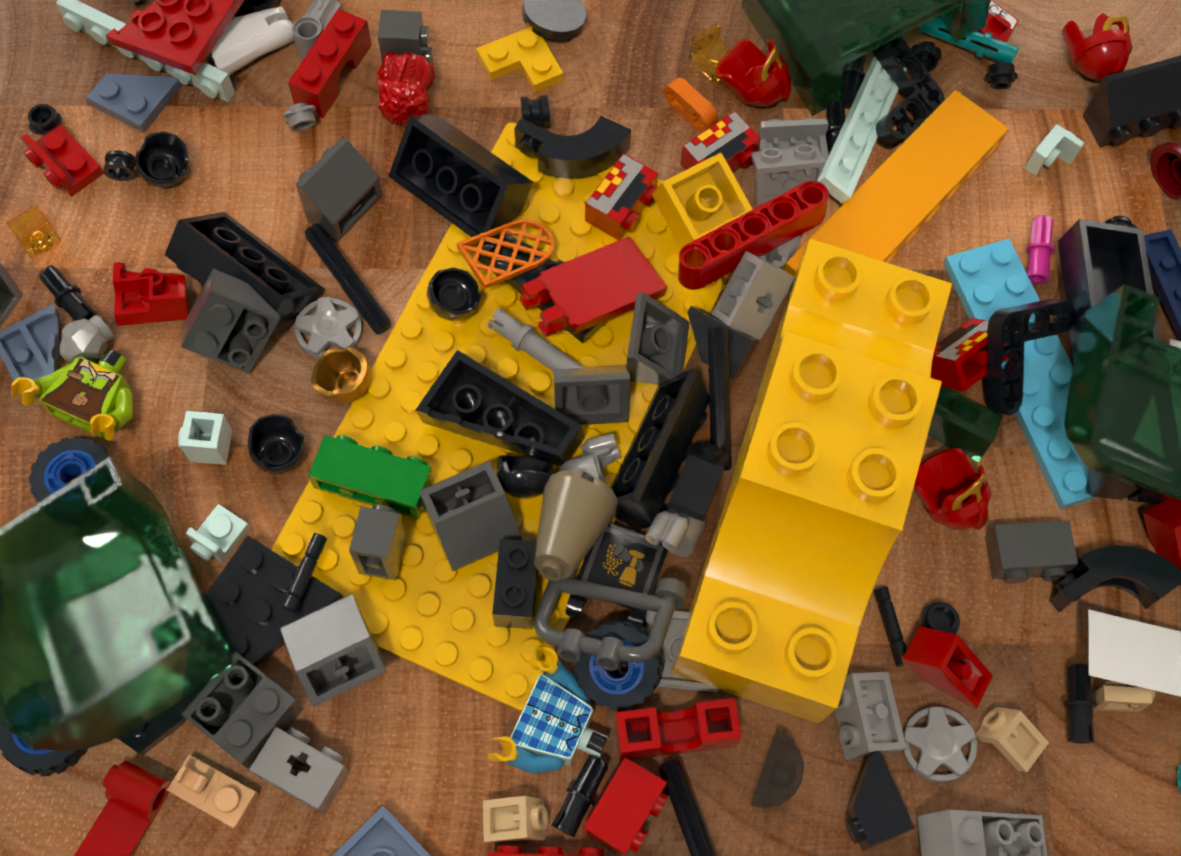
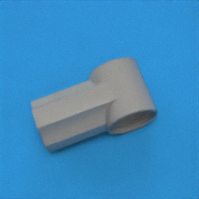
[292,0,343,59]

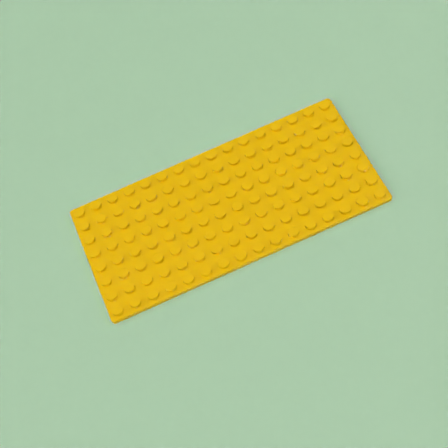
[271,122,730,712]

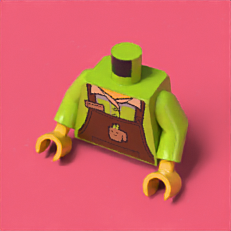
[11,349,133,442]

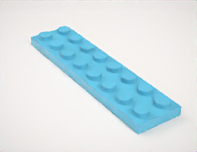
[943,238,1099,510]

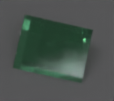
[927,386,1003,462]

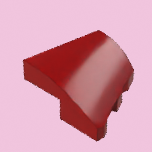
[112,262,189,326]

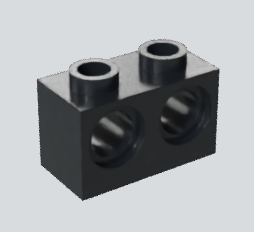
[492,539,538,629]

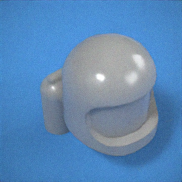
[559,433,621,484]
[645,509,705,557]

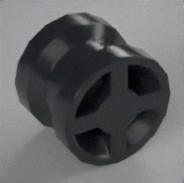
[520,94,551,128]

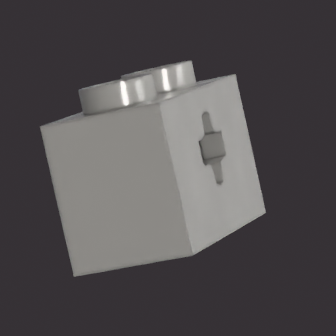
[712,251,795,340]
[249,727,350,815]

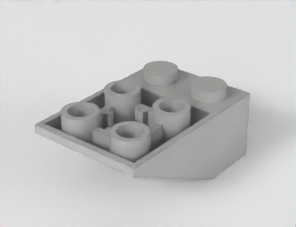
[917,810,1047,856]

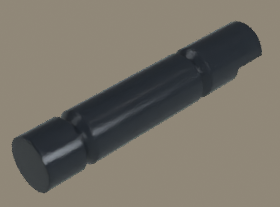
[282,533,328,612]
[873,587,907,667]

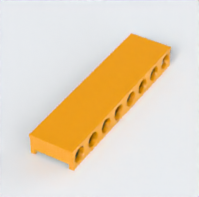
[784,90,1009,276]

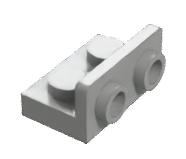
[751,144,826,205]
[835,672,907,760]

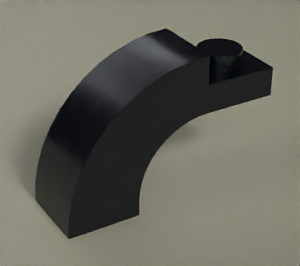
[514,116,631,179]
[1049,545,1181,612]

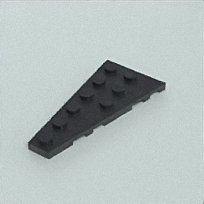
[108,535,343,755]

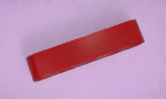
[678,181,829,290]

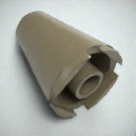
[534,471,618,581]

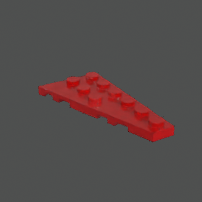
[105,0,244,75]

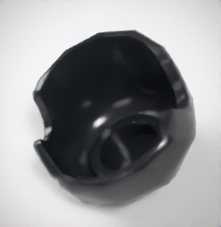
[135,131,189,188]
[426,267,481,321]
[247,414,305,474]
[496,455,553,499]

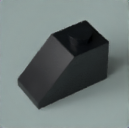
[687,306,759,379]
[667,442,730,522]
[845,751,915,851]

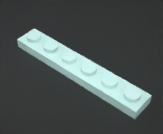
[56,0,235,102]
[818,56,907,204]

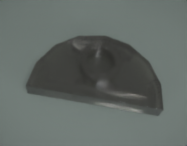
[750,729,804,809]

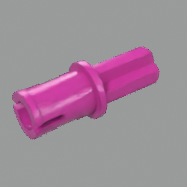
[1026,215,1055,284]

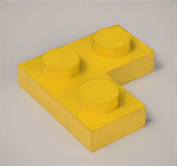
[476,26,564,93]

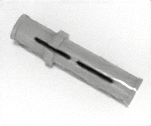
[487,308,586,371]

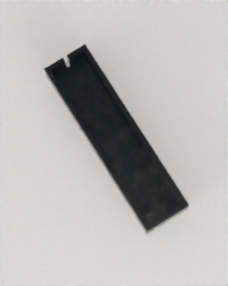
[1058,219,1181,504]

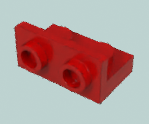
[21,124,104,197]

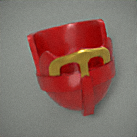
[1062,13,1132,81]
[716,38,792,107]
[913,448,992,530]

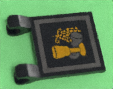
[565,523,668,626]

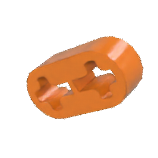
[663,77,718,133]

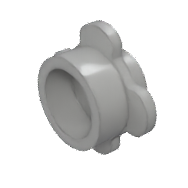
[282,103,318,131]

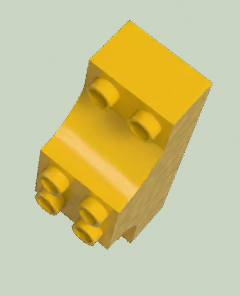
[670,239,952,723]

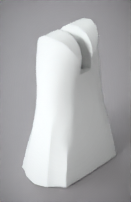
[207,6,294,76]

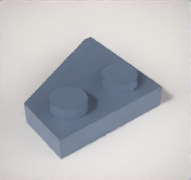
[86,73,181,133]
[0,304,60,380]

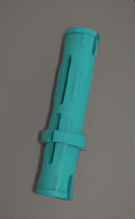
[919,13,1019,63]

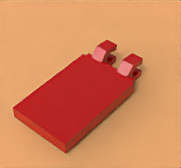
[519,236,667,337]

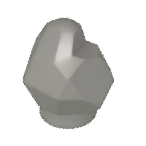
[59,315,114,362]

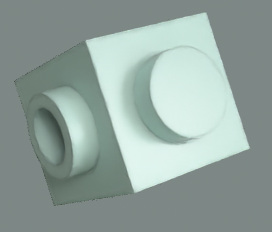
[178,411,233,465]

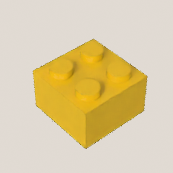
[651,153,753,248]

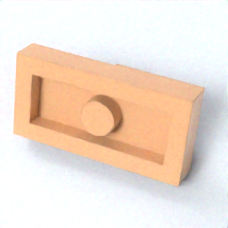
[167,755,259,830]

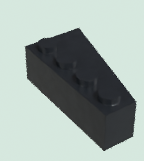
[415,350,584,467]

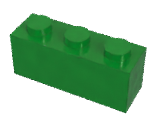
[308,435,434,520]

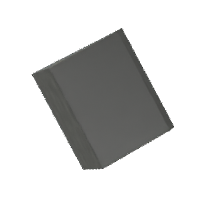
[626,292,689,385]
[553,366,630,425]

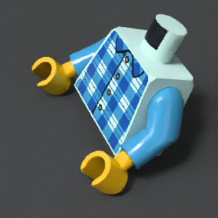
[488,646,609,774]

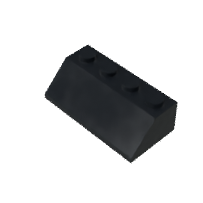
[1083,55,1181,148]
[388,115,534,246]
[164,212,325,334]
[610,369,710,530]

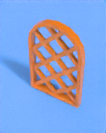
[457,219,554,289]

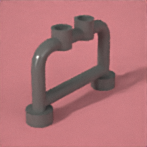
[533,567,689,671]

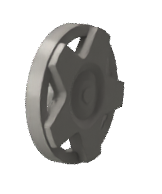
[295,297,362,359]
[902,707,977,783]

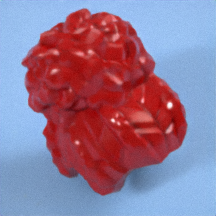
[377,51,435,126]

